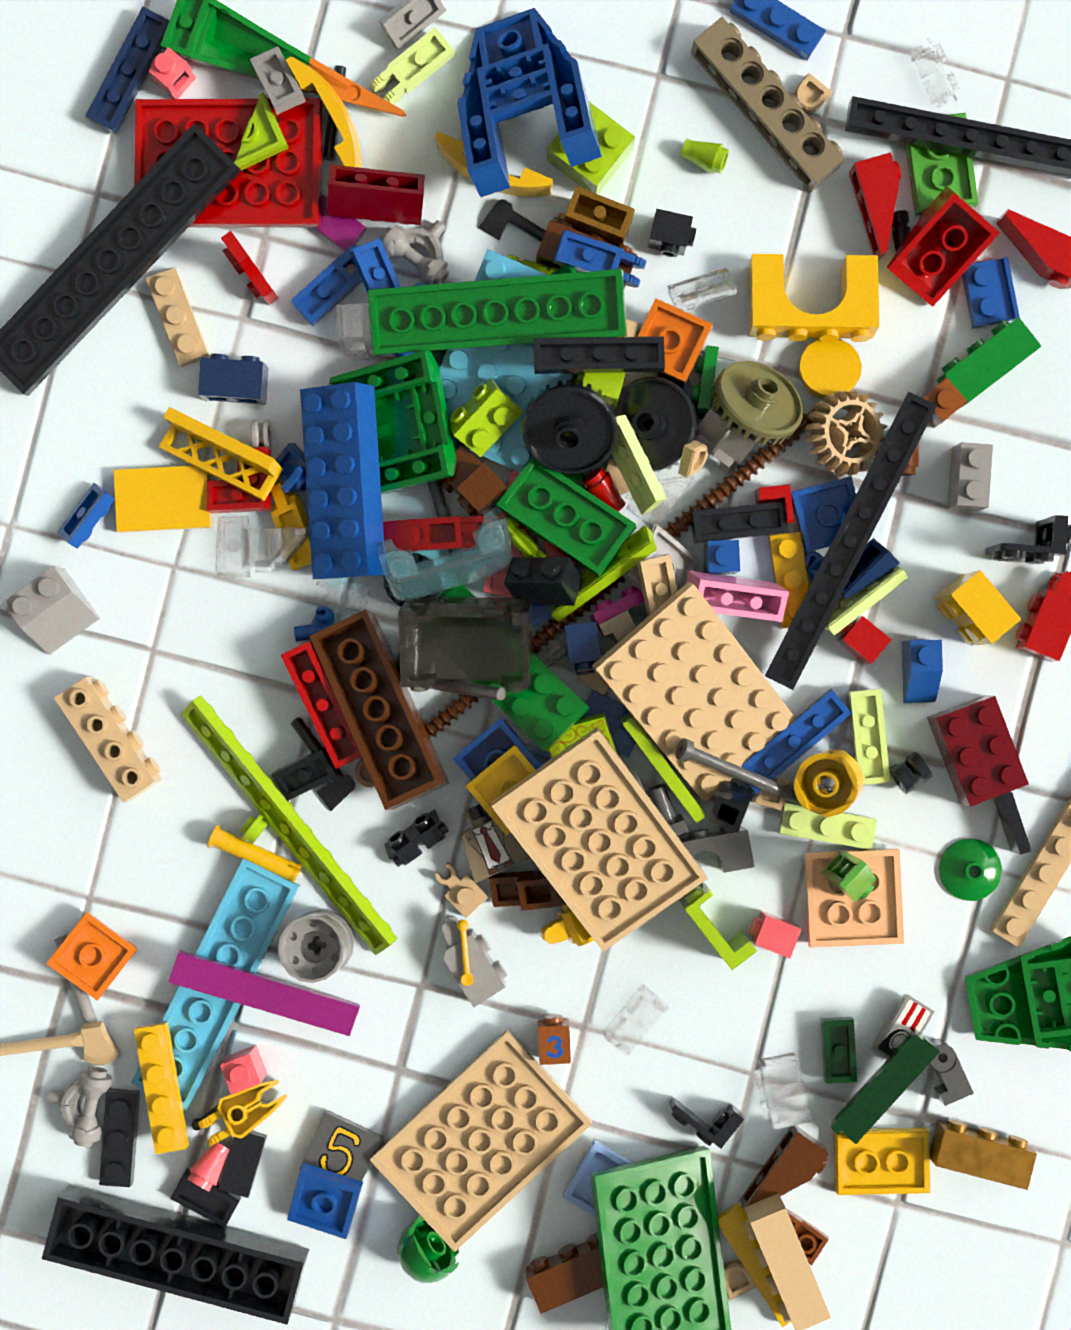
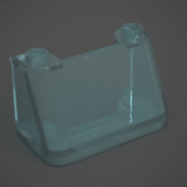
[376,507,512,601]

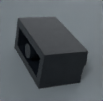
[504,557,582,606]

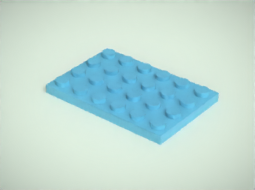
[440,249,574,473]

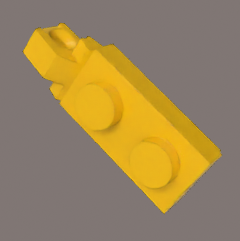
[270,482,312,571]

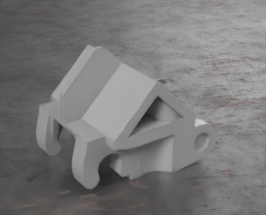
[696,405,756,472]

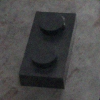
[271,746,341,801]

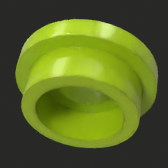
[240,814,268,844]

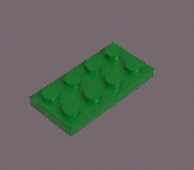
[496,457,637,578]

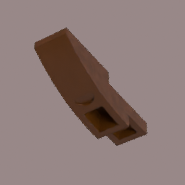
[489,870,567,911]

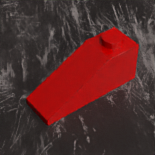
[849,152,901,260]
[996,209,1071,289]

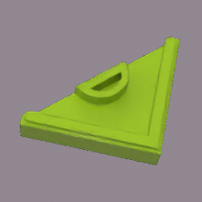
[234,92,289,170]

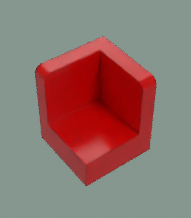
[754,484,794,525]

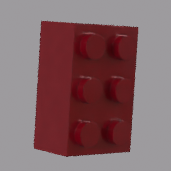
[927,695,1029,807]

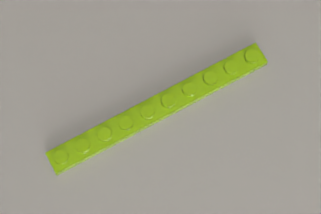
[180,695,398,956]

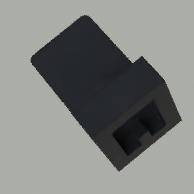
[669,1097,745,1149]

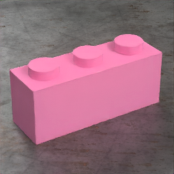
[686,571,789,622]

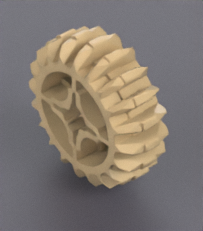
[804,390,888,476]

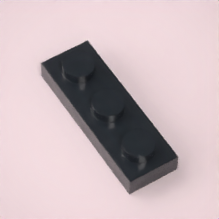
[690,501,788,544]
[99,1088,140,1187]

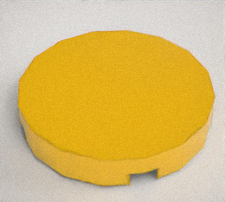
[798,339,862,399]

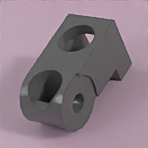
[930,1039,974,1106]

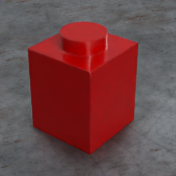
[837,616,892,664]

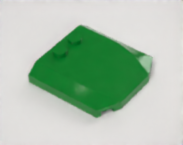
[329,350,457,495]

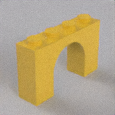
[748,254,879,342]

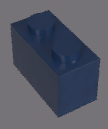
[198,353,269,405]
[564,622,601,676]

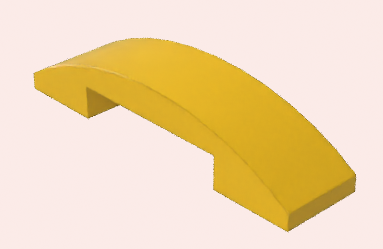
[286,57,362,168]
[435,131,553,197]

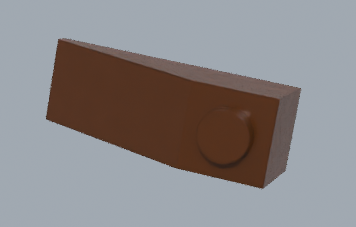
[740,1123,829,1209]

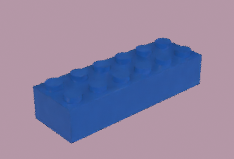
[300,382,386,579]

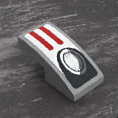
[871,994,935,1058]

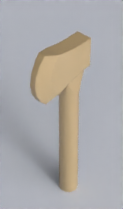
[0,1021,119,1065]

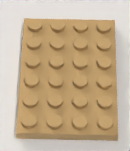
[592,582,796,803]
[490,727,708,951]
[370,1029,593,1252]

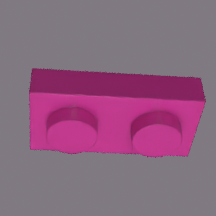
[589,586,644,626]

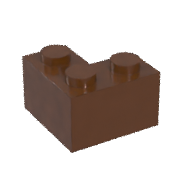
[437,444,507,516]

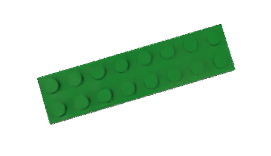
[368,269,627,355]

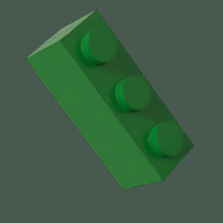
[937,317,1042,409]

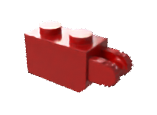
[1015,571,1071,662]

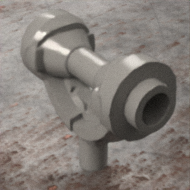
[380,220,449,285]
[46,1067,112,1147]

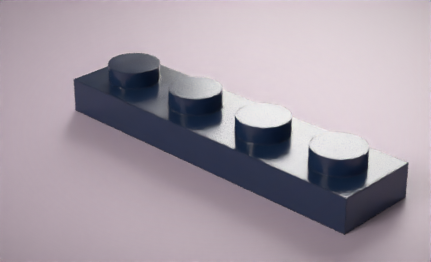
[85,6,170,135]

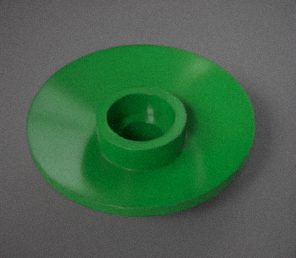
[939,838,1002,901]

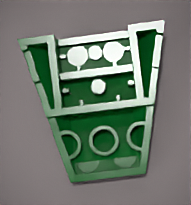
[965,936,1071,1051]

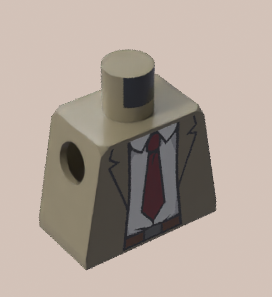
[461,803,530,883]

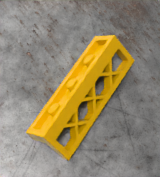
[158,407,283,501]

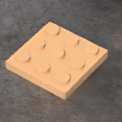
[804,848,904,948]

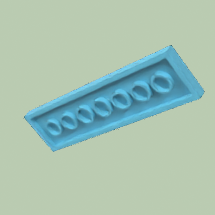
[131,858,300,1111]

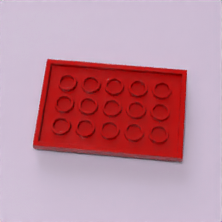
[134,98,323,228]

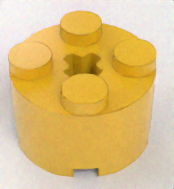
[794,749,863,817]

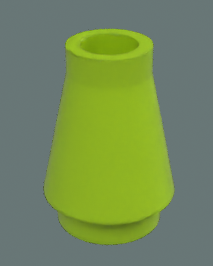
[681,138,729,175]

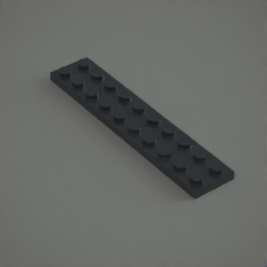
[0,123,242,396]

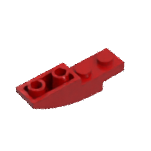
[383,515,493,554]

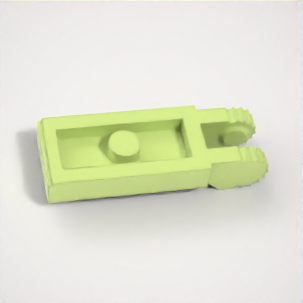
[370,28,455,105]

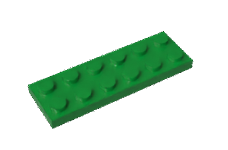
[413,578,590,753]

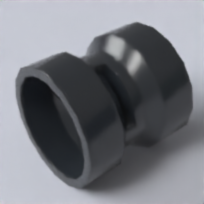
[889,751,932,794]

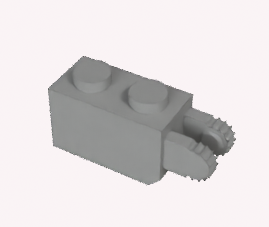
[441,916,508,1008]

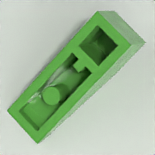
[821,849,876,902]

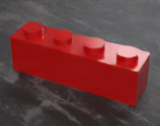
[280,641,362,769]

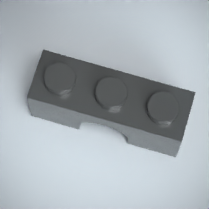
[680,826,755,873]

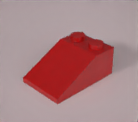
[887,186,1000,307]

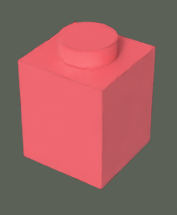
[749,911,802,958]
[220,1045,267,1095]

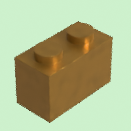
[564,186,635,245]

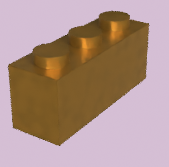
[930,1119,1037,1190]

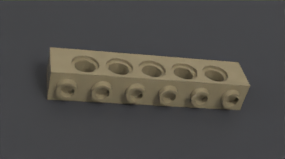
[691,16,845,193]

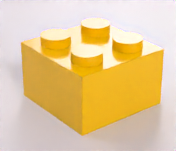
[935,570,1021,645]

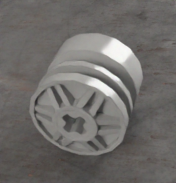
[278,910,355,983]

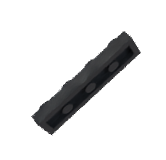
[534,336,665,374]

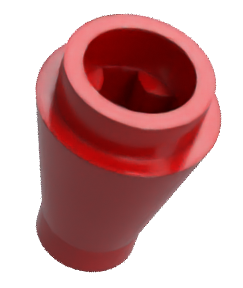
[582,467,626,512]

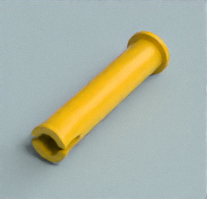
[207,825,302,883]

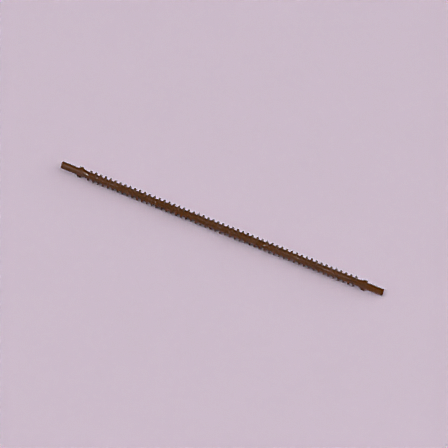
[423,408,815,737]

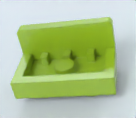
[449,378,524,457]

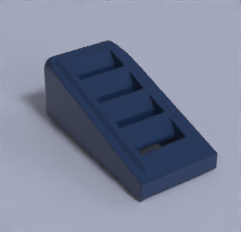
[842,538,900,599]

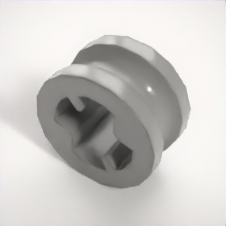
[251,420,272,448]

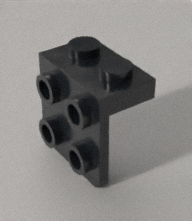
[985,515,1071,564]

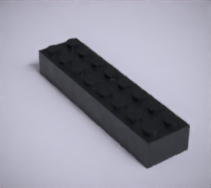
[41,1185,309,1325]

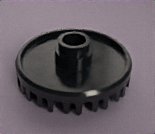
[614,377,699,472]
[522,380,618,474]

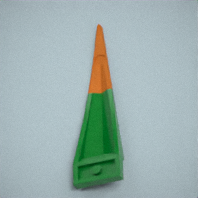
[160,0,407,117]

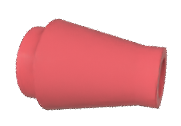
[187,1143,230,1192]

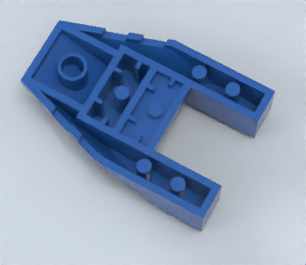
[457,8,602,198]

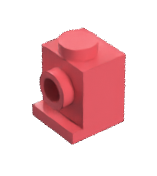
[149,47,196,99]

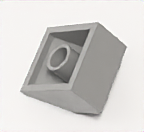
[2,566,101,655]

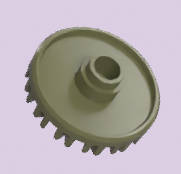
[710,361,803,446]

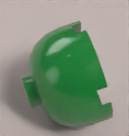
[397,1215,459,1283]

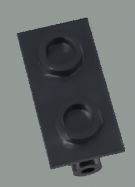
[384,809,449,867]

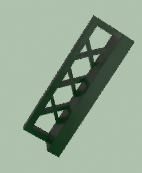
[830,1028,940,1144]

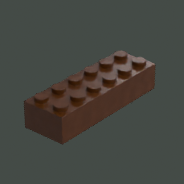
[309,609,450,810]

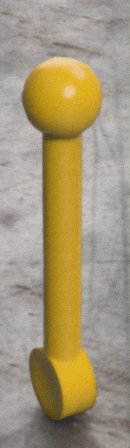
[456,919,474,986]

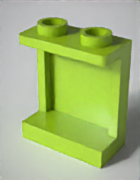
[679,882,757,971]

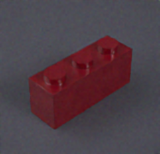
[327,164,425,225]

